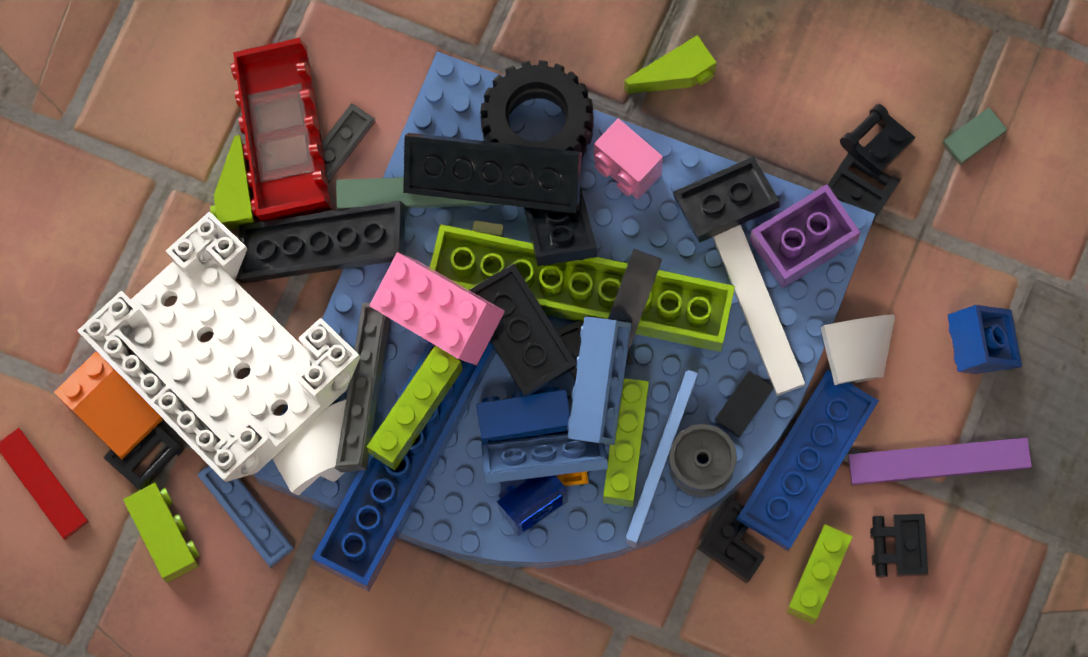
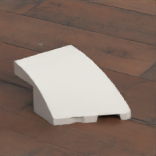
[820,314,895,385]
[273,399,346,496]

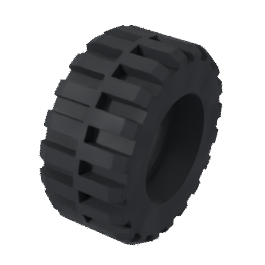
[480,60,594,158]

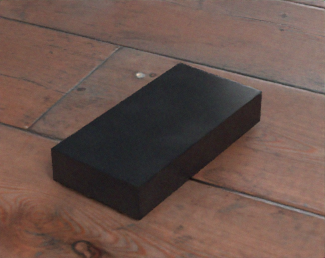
[715,371,774,438]

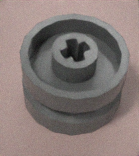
[668,424,737,498]

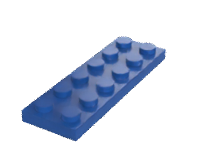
[736,370,879,551]

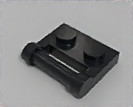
[840,104,916,177]
[828,153,901,223]
[103,425,184,491]

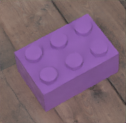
[750,184,861,289]

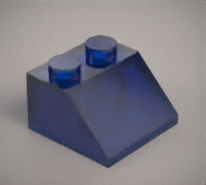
[496,475,568,536]

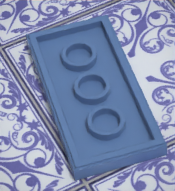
[481,433,608,484]

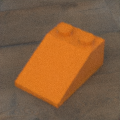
[54,351,163,460]

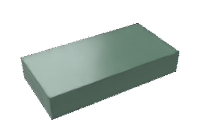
[942,108,1007,166]

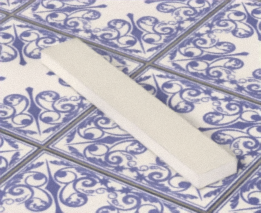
[712,225,805,396]

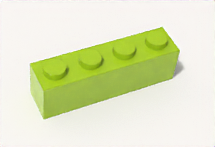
[367,345,463,470]
[603,378,649,507]

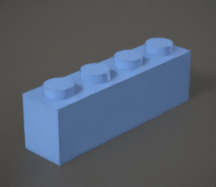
[567,317,631,445]

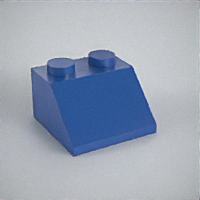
[948,305,1022,374]

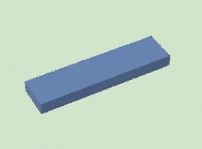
[197,465,294,568]

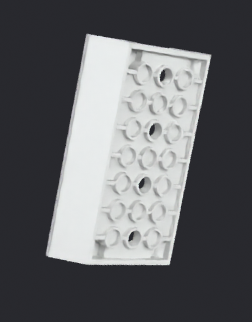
[77,212,360,482]

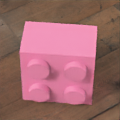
[594,118,663,200]

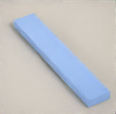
[625,370,698,548]

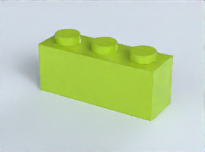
[123,483,200,583]
[786,524,853,625]

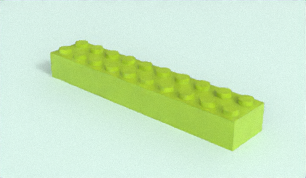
[430,224,735,352]

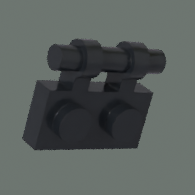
[870,514,928,578]

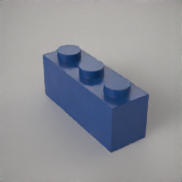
[476,387,570,444]

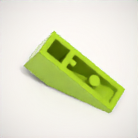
[624,35,717,94]
[210,135,255,230]

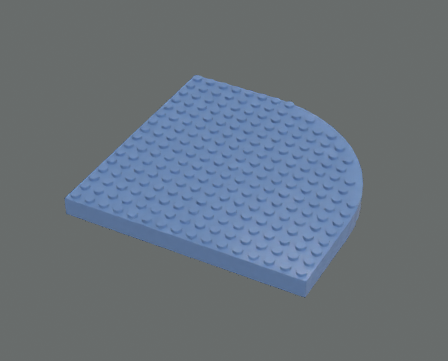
[255,51,875,569]

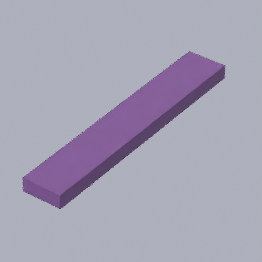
[848,438,1032,486]

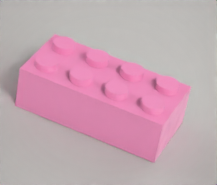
[369,252,505,365]

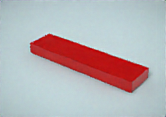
[0,428,89,540]

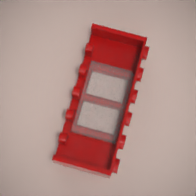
[231,37,332,222]

